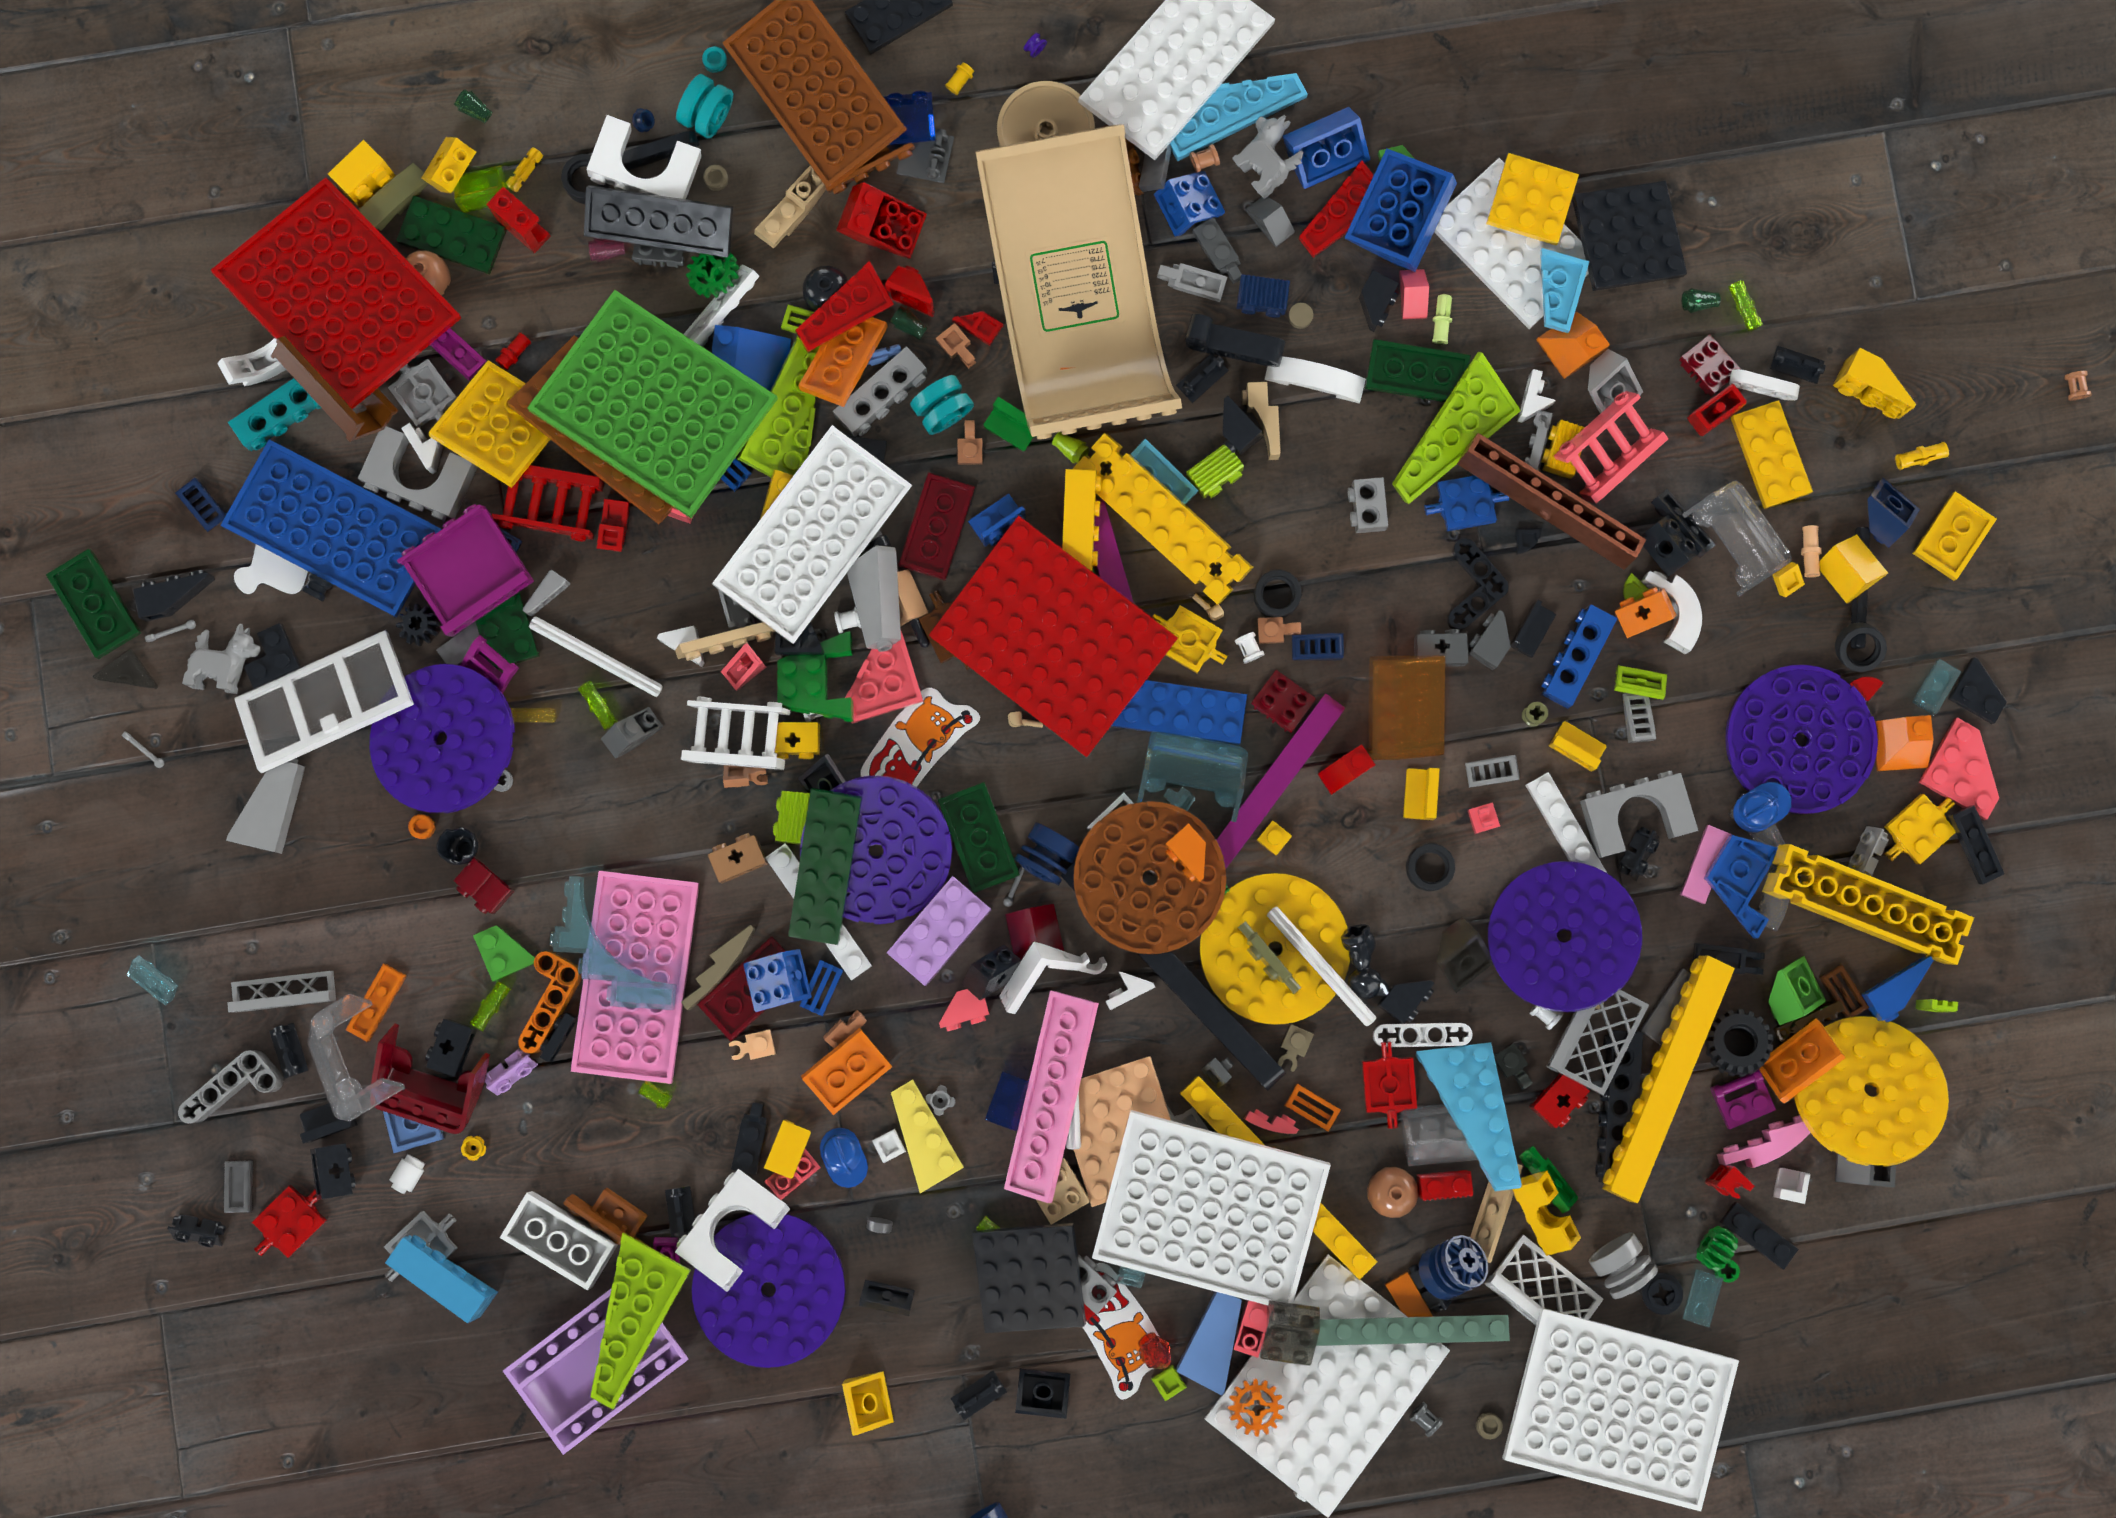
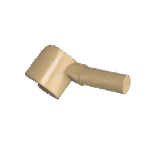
[1192,594,1224,621]
[1008,712,1043,728]

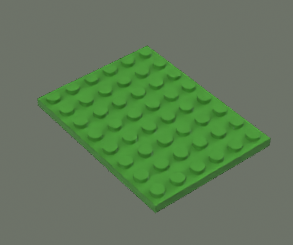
[527,290,778,518]

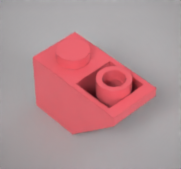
[939,989,990,1032]
[1233,1300,1273,1358]

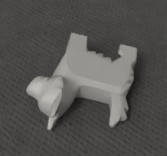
[1232,115,1303,199]
[182,624,261,694]

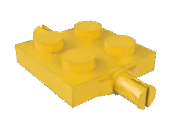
[1153,605,1228,674]
[1884,794,1956,864]

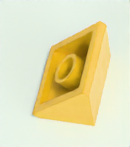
[1819,535,1888,604]
[842,1371,894,1436]

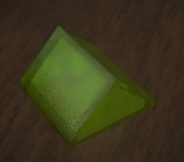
[454,165,508,213]

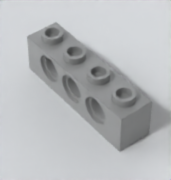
[833,346,927,437]

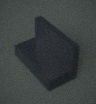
[1510,599,1557,658]
[300,1097,358,1144]

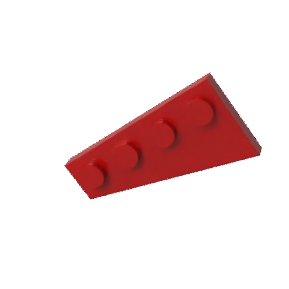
[1299,161,1374,258]
[795,261,894,353]

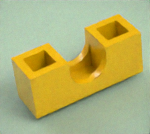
[1512,1170,1581,1256]

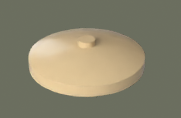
[997,81,1095,146]

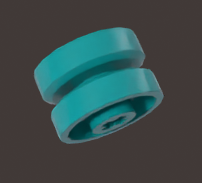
[676,74,733,139]
[910,375,974,435]

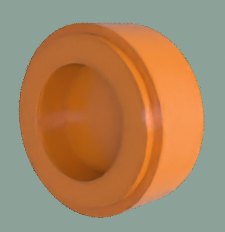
[408,814,435,839]

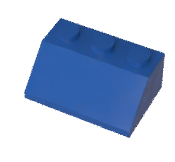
[1283,107,1370,189]

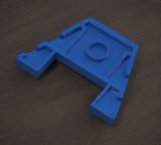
[1704,835,1808,939]

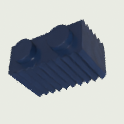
[1236,274,1290,318]

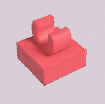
[1467,802,1500,834]

